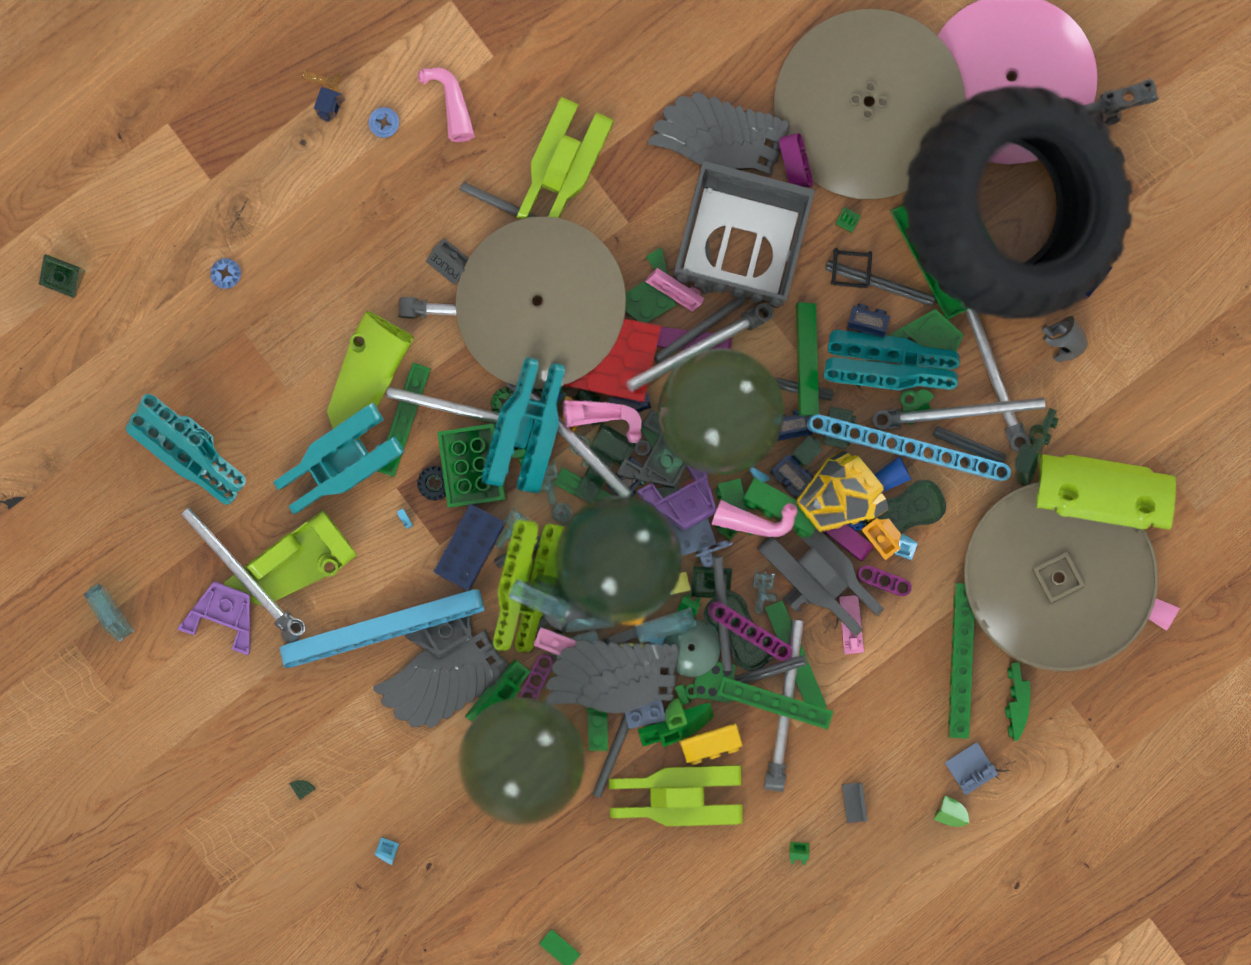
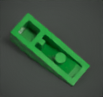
[715,478,754,536]

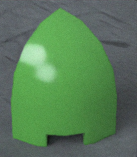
[665,698,687,730]
[934,796,969,827]

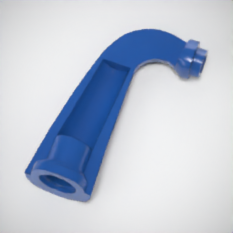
[850,456,912,531]

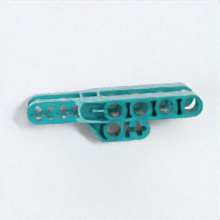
[824,330,960,390]
[482,357,565,494]
[125,394,246,505]
[273,403,405,515]

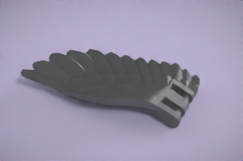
[648,92,789,175]
[373,629,509,728]
[545,639,678,713]

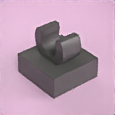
[783,588,809,612]

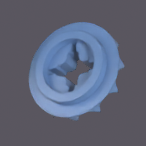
[369,107,399,138]
[210,258,241,289]

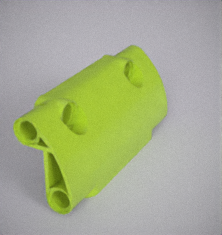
[1036,454,1176,530]

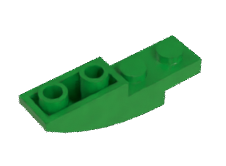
[465,659,531,728]
[1005,662,1031,741]
[638,702,714,747]
[587,707,608,752]

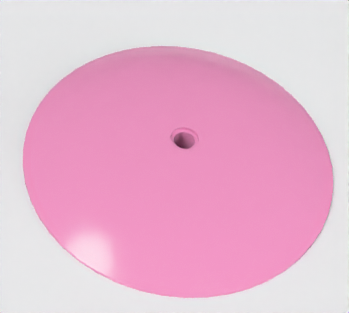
[937,0,1097,164]

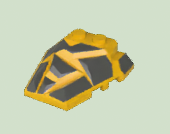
[796,450,889,532]

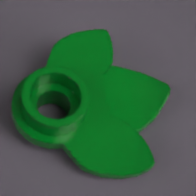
[900,389,934,425]

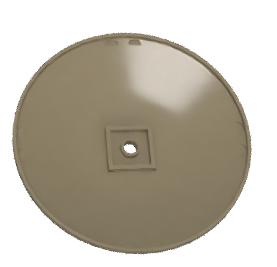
[774,9,965,199]
[964,482,1158,671]

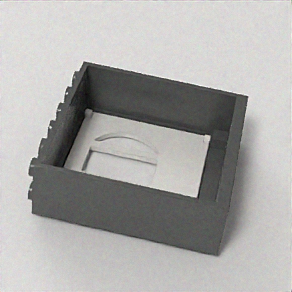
[672,161,815,308]

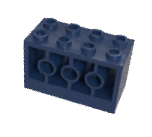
[433,504,506,591]

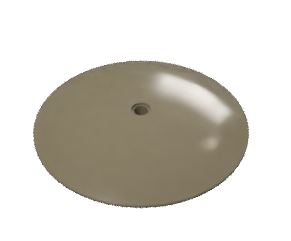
[456,217,626,389]

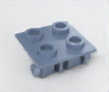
[668,518,716,557]
[695,540,733,568]
[625,690,666,729]
[945,742,998,795]

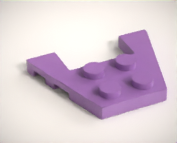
[637,457,716,531]
[178,581,251,655]

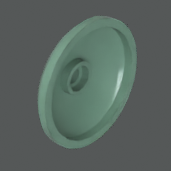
[663,619,721,677]

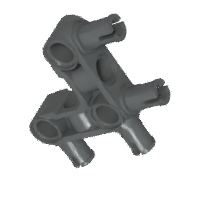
[1084,79,1159,126]

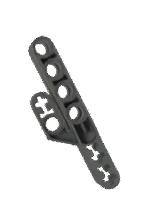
[757,528,884,636]

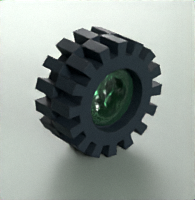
[417,466,446,501]

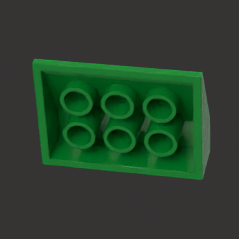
[437,423,508,508]

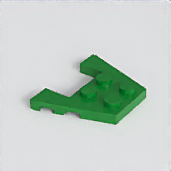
[625,247,676,323]
[887,309,964,389]

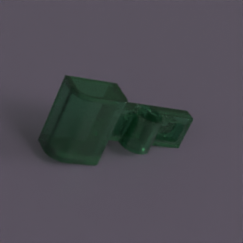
[1015,408,1059,486]
[574,423,636,504]

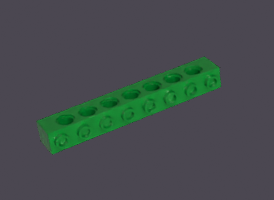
[947,583,974,739]

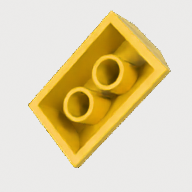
[680,723,742,765]

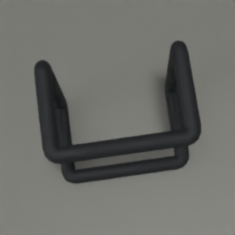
[830,248,872,288]

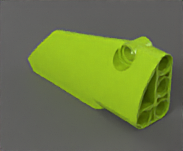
[327,311,414,449]
[224,509,357,606]

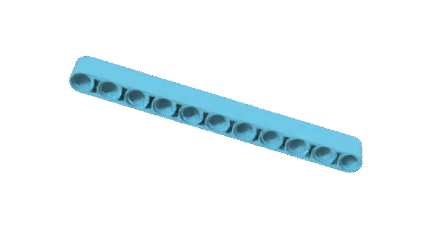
[807,415,1011,481]
[280,589,485,668]

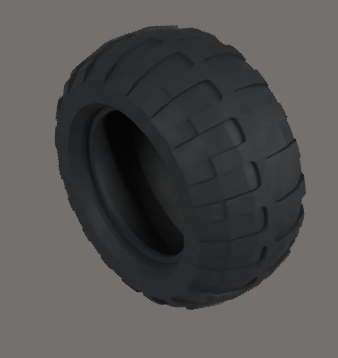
[903,86,1132,319]

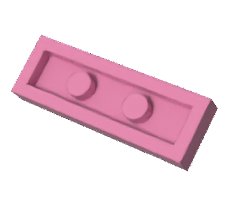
[646,268,704,312]
[839,595,864,654]
[534,627,576,655]

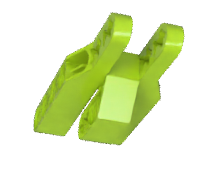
[517,97,614,220]
[493,520,568,653]
[609,765,743,826]

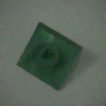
[39,254,85,298]
[691,566,732,599]

